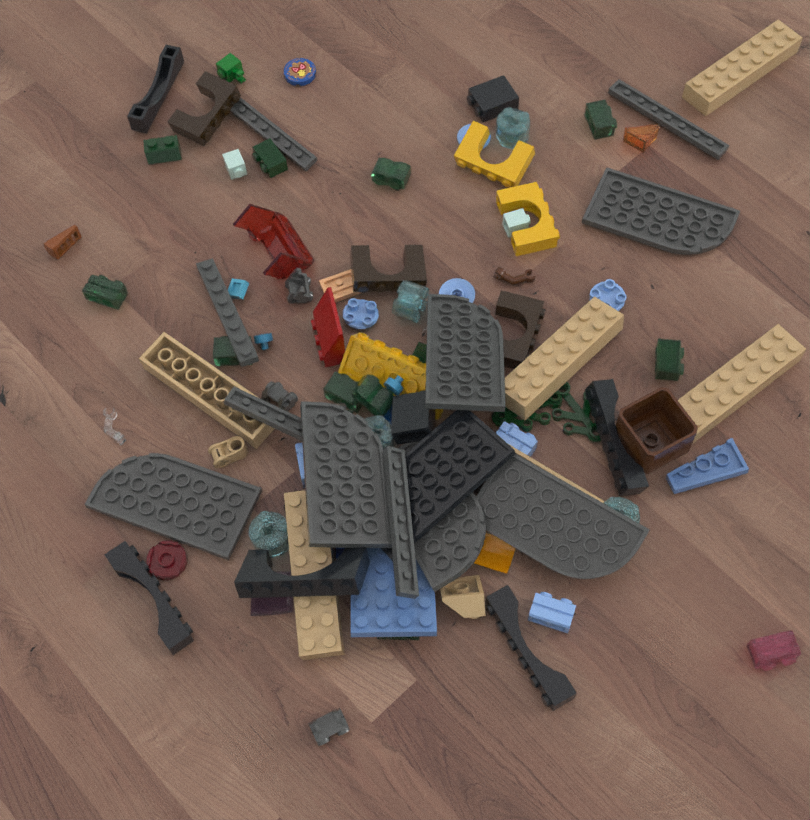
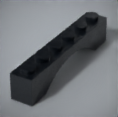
[127,45,184,133]
[585,379,649,496]
[104,541,194,655]
[485,585,577,711]

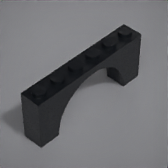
[234,547,370,598]

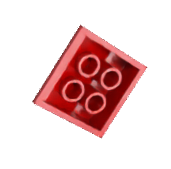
[311,287,345,368]

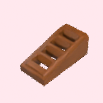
[43,225,82,260]

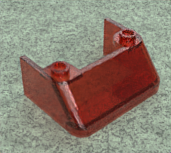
[233,204,315,279]

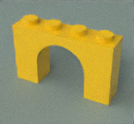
[454,121,535,188]
[496,182,560,256]

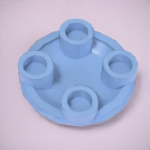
[589,279,627,311]
[343,298,379,329]

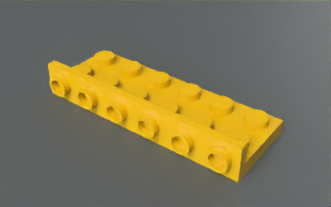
[338,332,443,420]

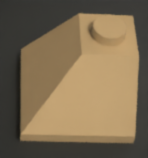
[440,575,486,619]

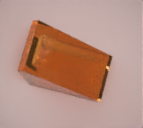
[623,124,659,153]

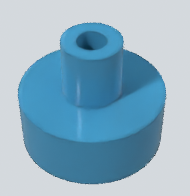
[254,333,273,350]
[384,375,403,396]

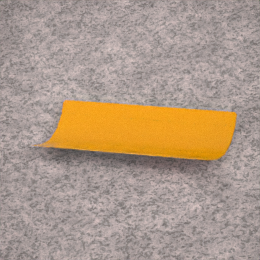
[474,533,516,573]

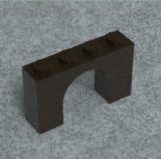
[167,71,241,146]
[350,245,427,293]
[495,290,546,369]

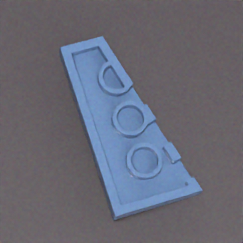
[666,438,749,494]

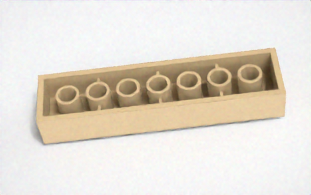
[682,20,803,116]
[505,297,624,420]
[678,324,806,444]
[139,332,275,449]
[284,490,345,660]

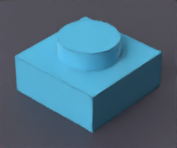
[228,278,250,300]

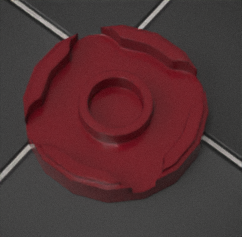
[146,540,187,580]

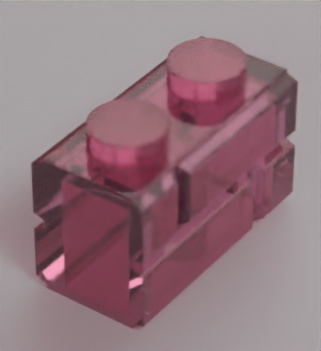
[747,630,801,671]

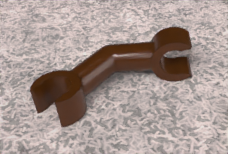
[494,267,536,285]

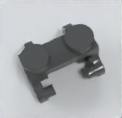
[285,268,313,304]
[261,381,298,412]
[308,708,350,746]

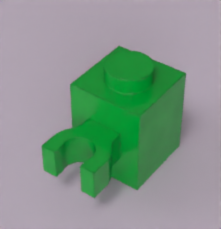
[216,53,246,84]

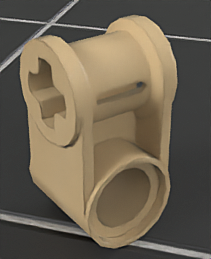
[208,436,248,468]

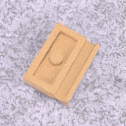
[319,269,361,303]

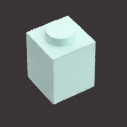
[222,149,247,180]
[502,208,531,238]

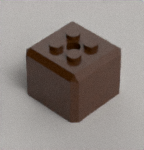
[615,387,698,474]

